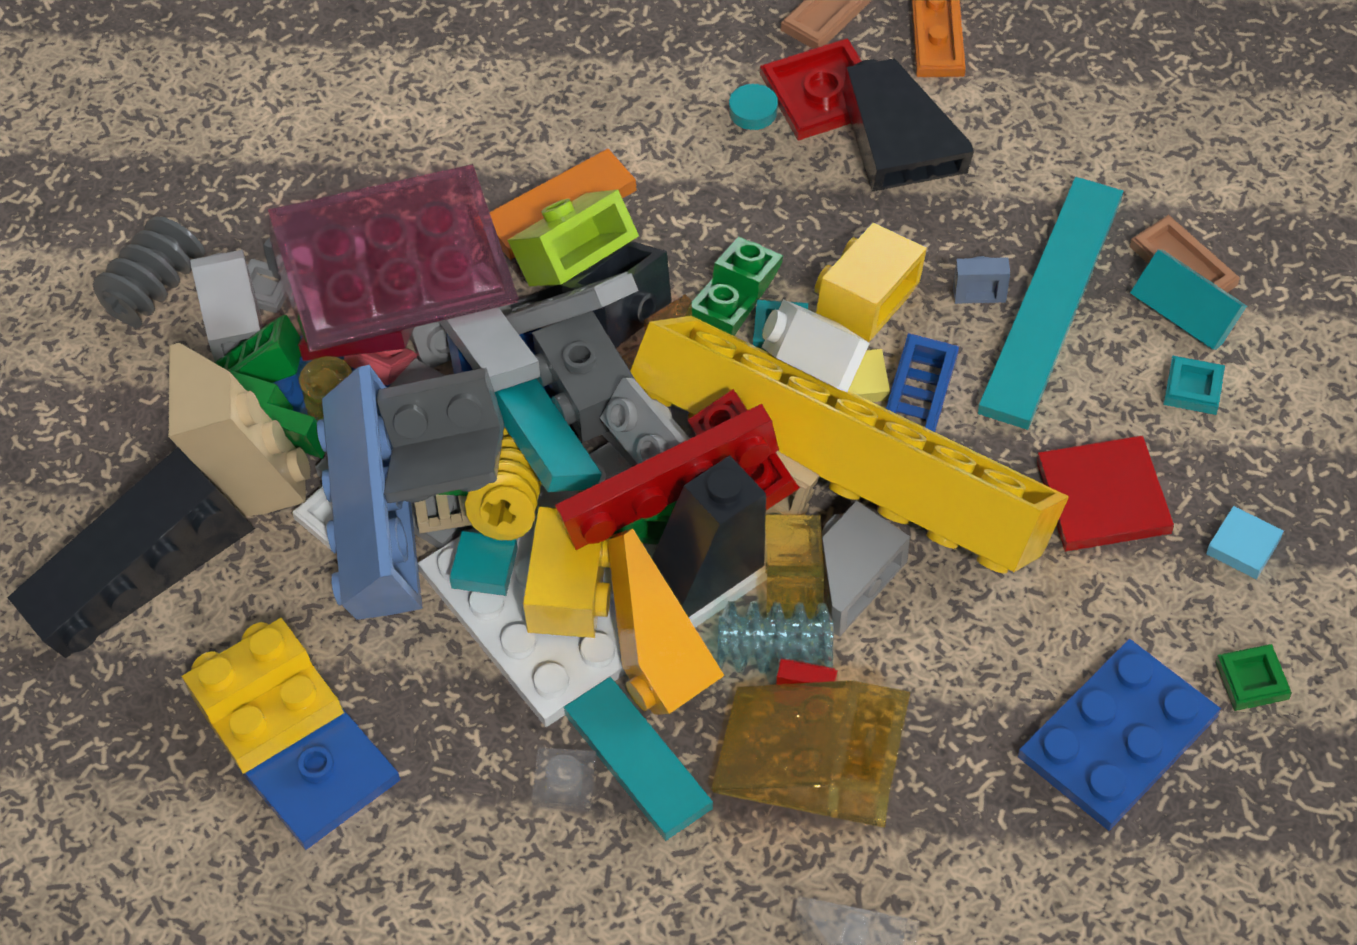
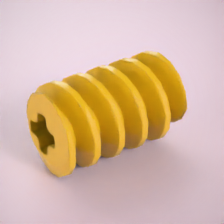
[465,426,542,540]

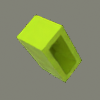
[507,189,639,287]

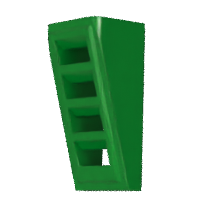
[214,315,302,383]

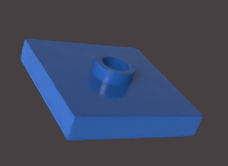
[237,708,400,850]

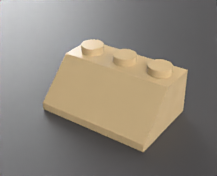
[169,342,310,516]

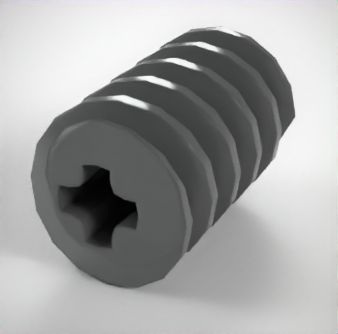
[93,216,205,328]

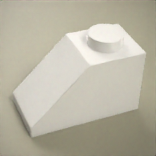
[762,299,870,392]

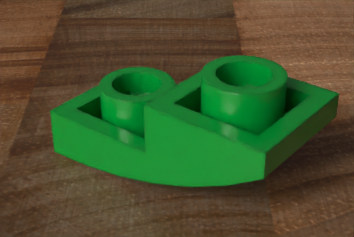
[686,236,783,336]

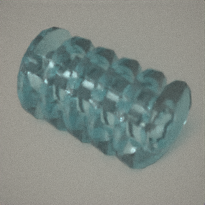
[717,600,834,674]

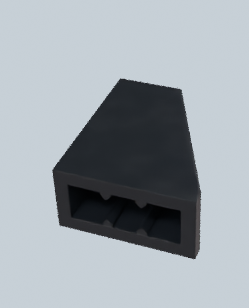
[843,58,974,192]
[652,455,766,618]

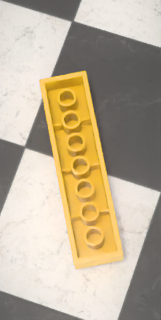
[630,316,1069,574]

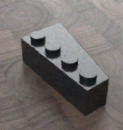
[7,447,255,659]

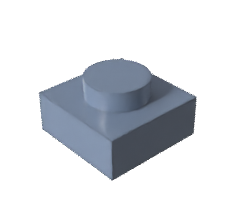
[953,256,1010,304]

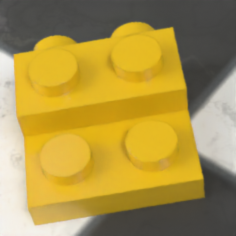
[181,618,344,774]

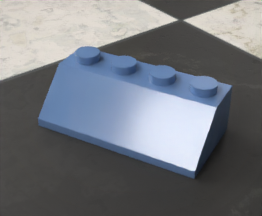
[317,365,423,620]

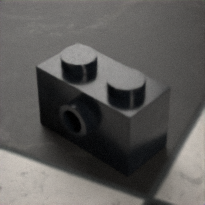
[562,241,672,348]

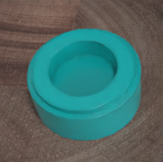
[729,84,778,130]

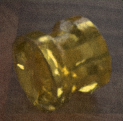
[299,356,352,421]

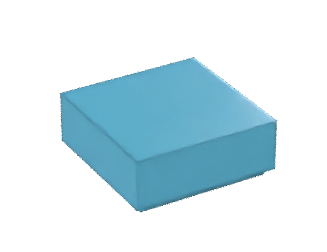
[1206,506,1284,580]

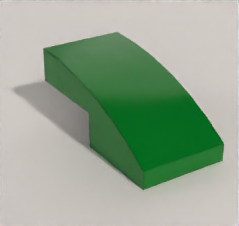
[229,371,325,459]

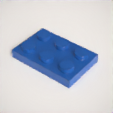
[1018,638,1221,831]

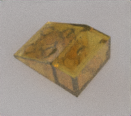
[712,680,910,828]

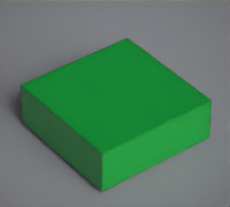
[1215,644,1292,711]

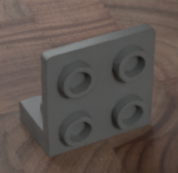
[376,367,504,503]

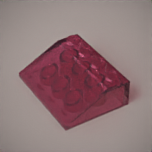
[268,164,519,352]

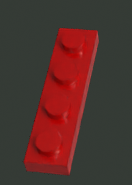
[555,404,779,550]

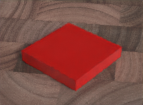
[760,38,861,141]
[1037,435,1174,552]

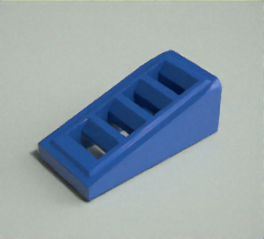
[886,333,959,432]

